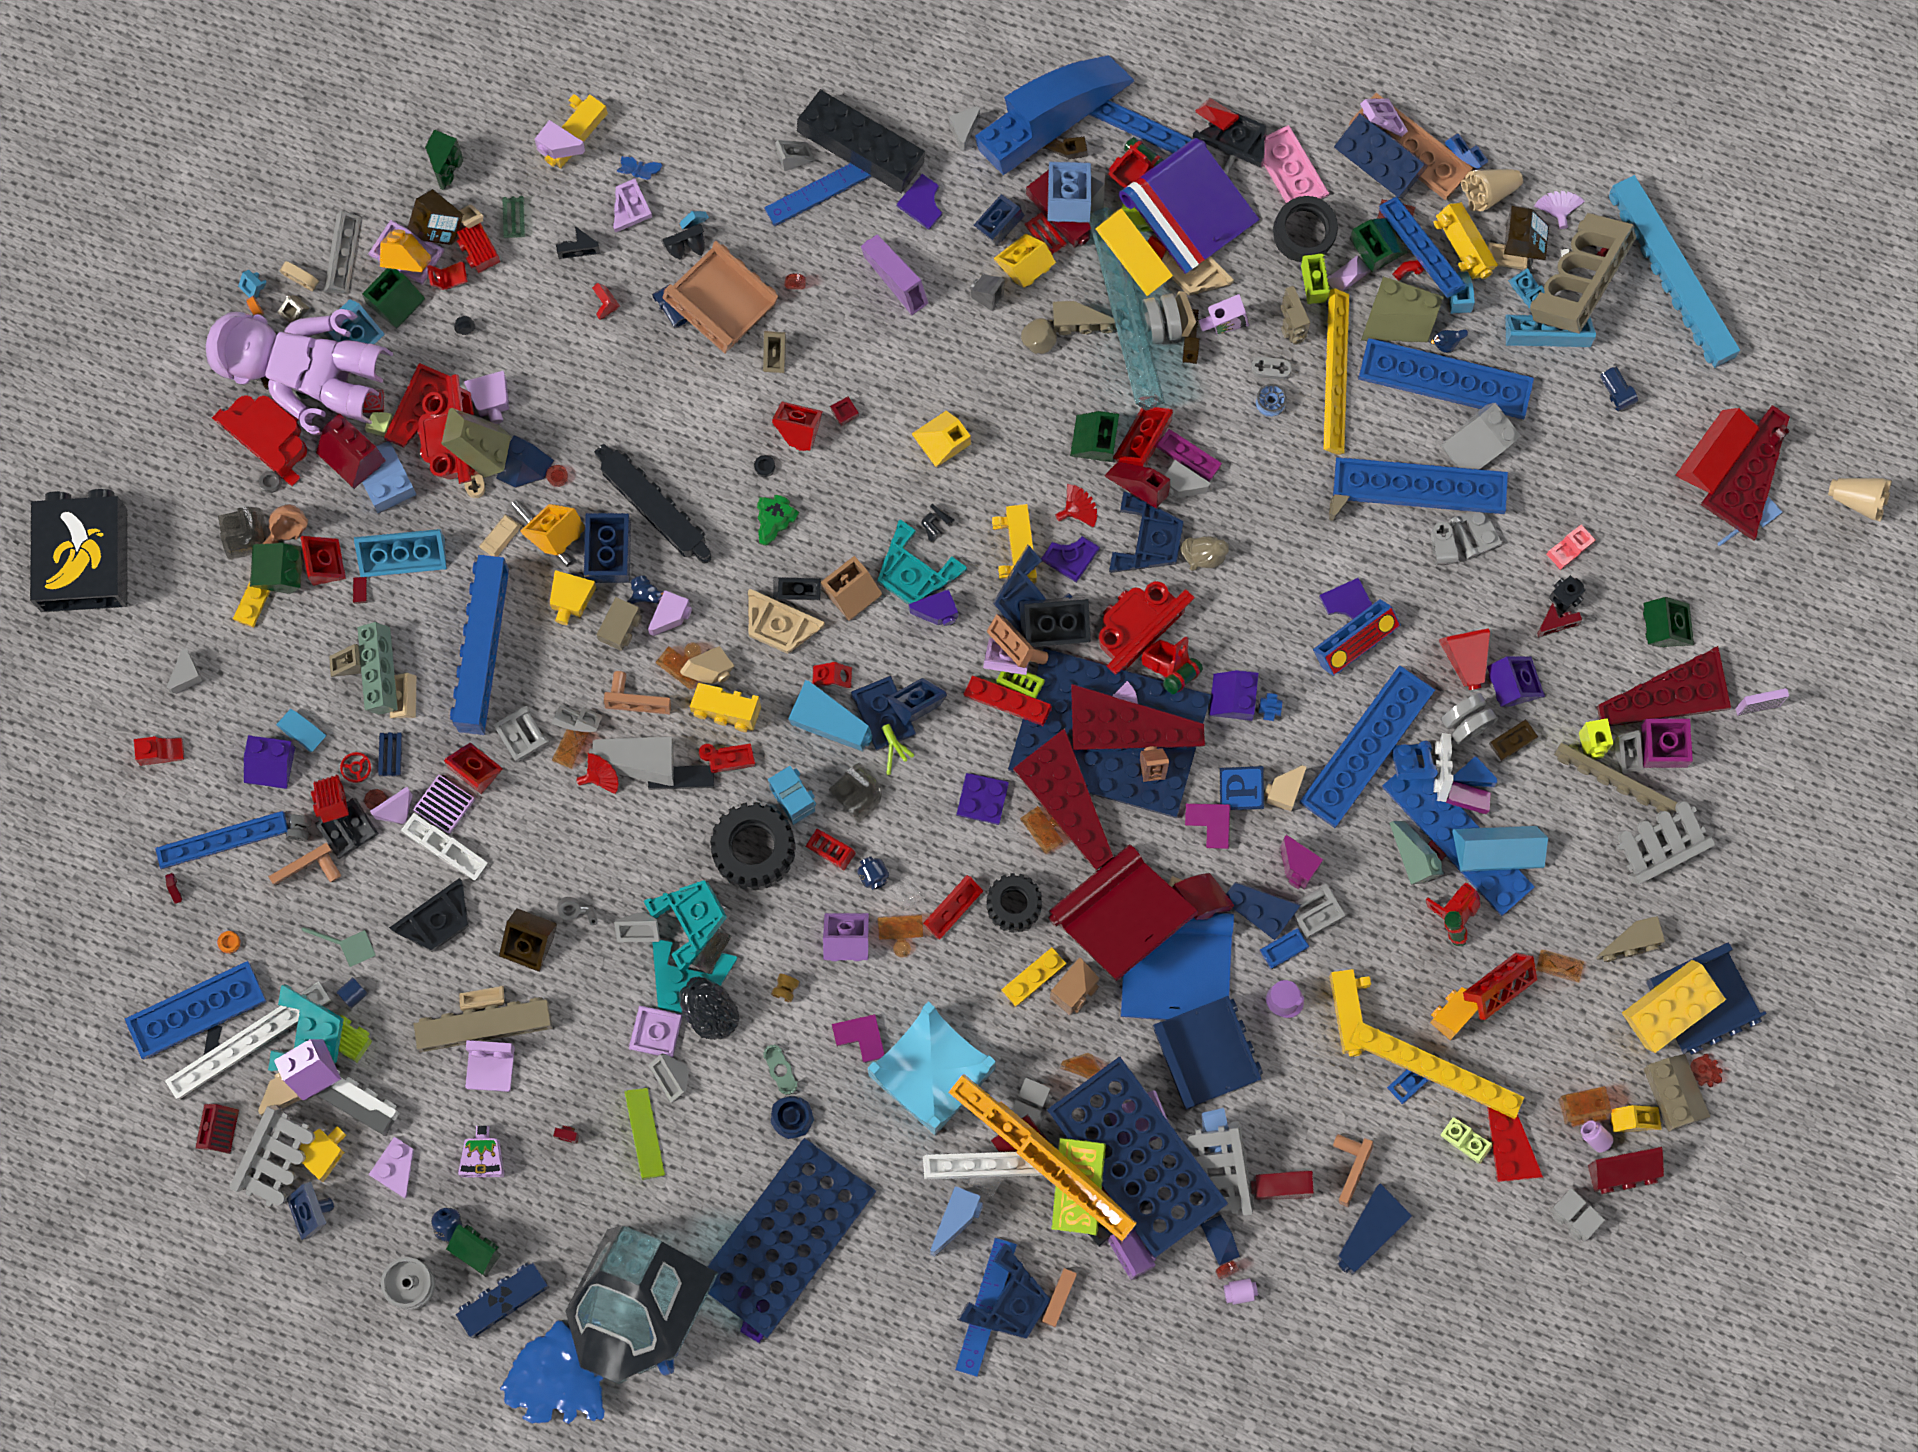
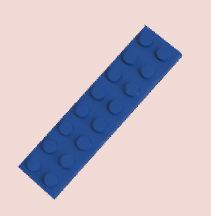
[1358,338,1534,420]
[1333,457,1508,514]
[1299,665,1435,828]
[1382,762,1534,917]

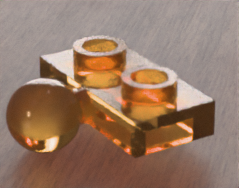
[655,642,701,689]
[1020,806,1064,855]
[878,914,923,958]

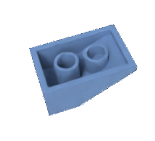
[1048,162,1091,223]
[362,441,417,513]
[930,1186,983,1256]

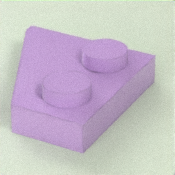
[1360,99,1408,136]
[613,179,652,233]
[369,1137,414,1198]

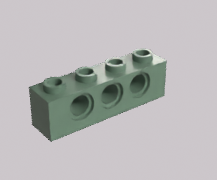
[357,622,398,715]

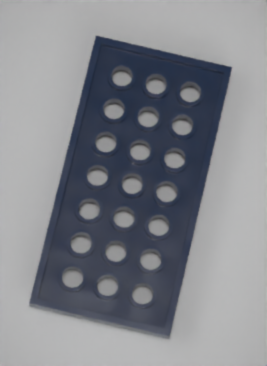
[1047,1056,1228,1258]
[707,1138,877,1339]

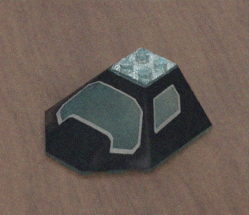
[566,1225,718,1384]

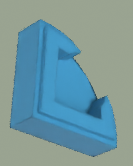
[679,211,709,229]

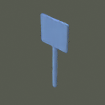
[1718,496,1782,546]

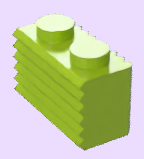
[1301,254,1330,304]
[339,1015,372,1063]

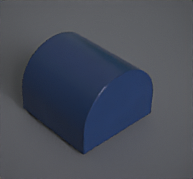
[336,977,368,1009]

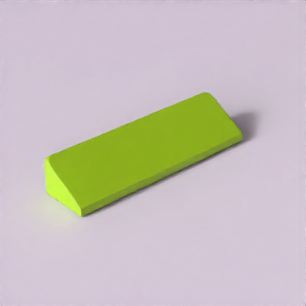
[624,1088,665,1180]

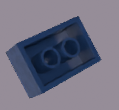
[584,513,631,583]

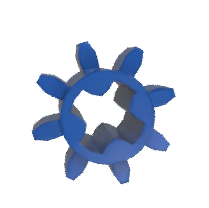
[1258,693,1283,721]

